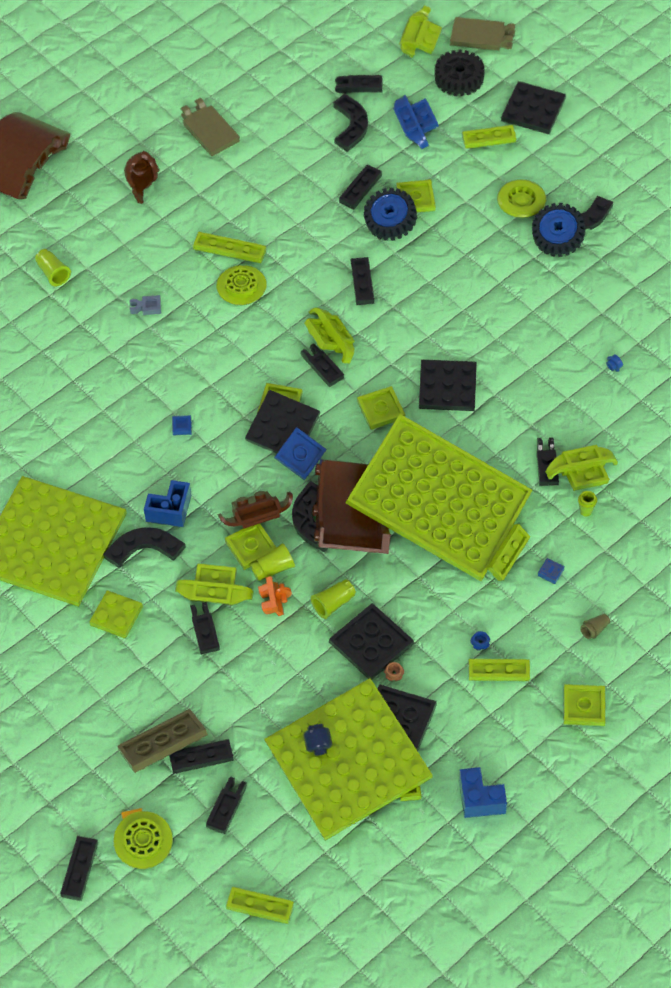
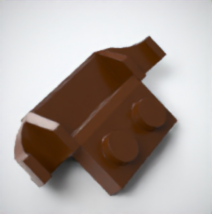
[217,491,293,529]

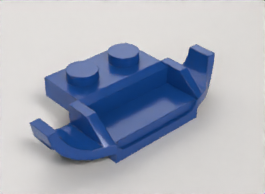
[393,95,439,149]

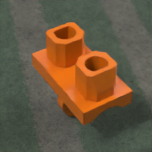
[258,576,292,616]

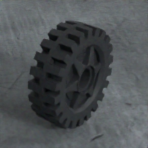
[435,50,485,96]

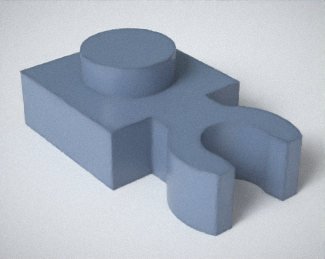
[129,295,161,315]

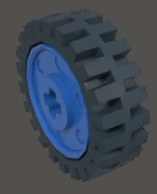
[364,188,417,241]
[532,203,585,257]

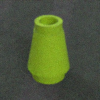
[578,491,597,517]

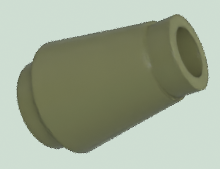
[581,614,610,639]

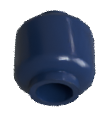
[303,724,332,756]

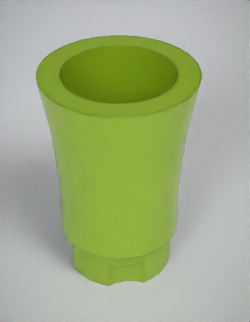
[35,249,71,287]
[250,543,295,581]
[311,579,356,619]

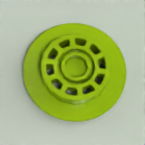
[497,179,546,218]
[217,265,267,305]
[114,811,173,869]

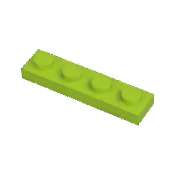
[193,231,266,264]

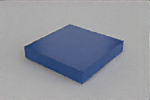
[274,427,327,480]

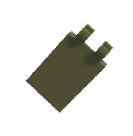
[450,17,515,51]
[181,98,240,157]

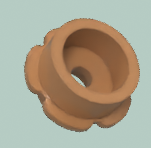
[384,662,404,681]

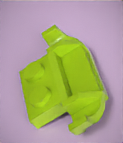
[399,5,442,58]
[304,308,354,364]
[545,445,618,491]
[175,563,254,605]

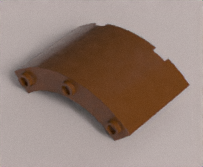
[0,112,71,199]
[312,459,391,554]

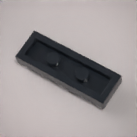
[339,164,382,210]
[351,257,374,305]
[169,739,234,774]
[60,836,98,901]

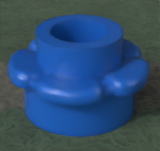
[606,354,623,372]
[471,631,490,650]

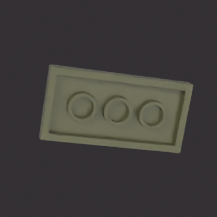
[117,709,208,773]

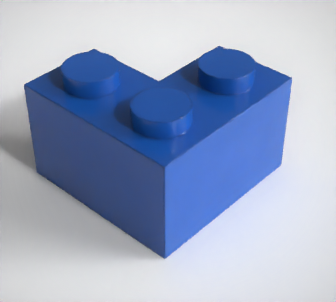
[144,480,192,527]
[459,767,507,818]

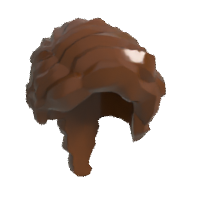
[124,150,159,204]

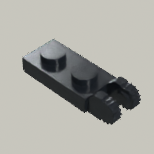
[335,75,382,94]
[301,343,344,387]
[536,437,559,486]
[190,602,220,654]
[206,777,247,834]

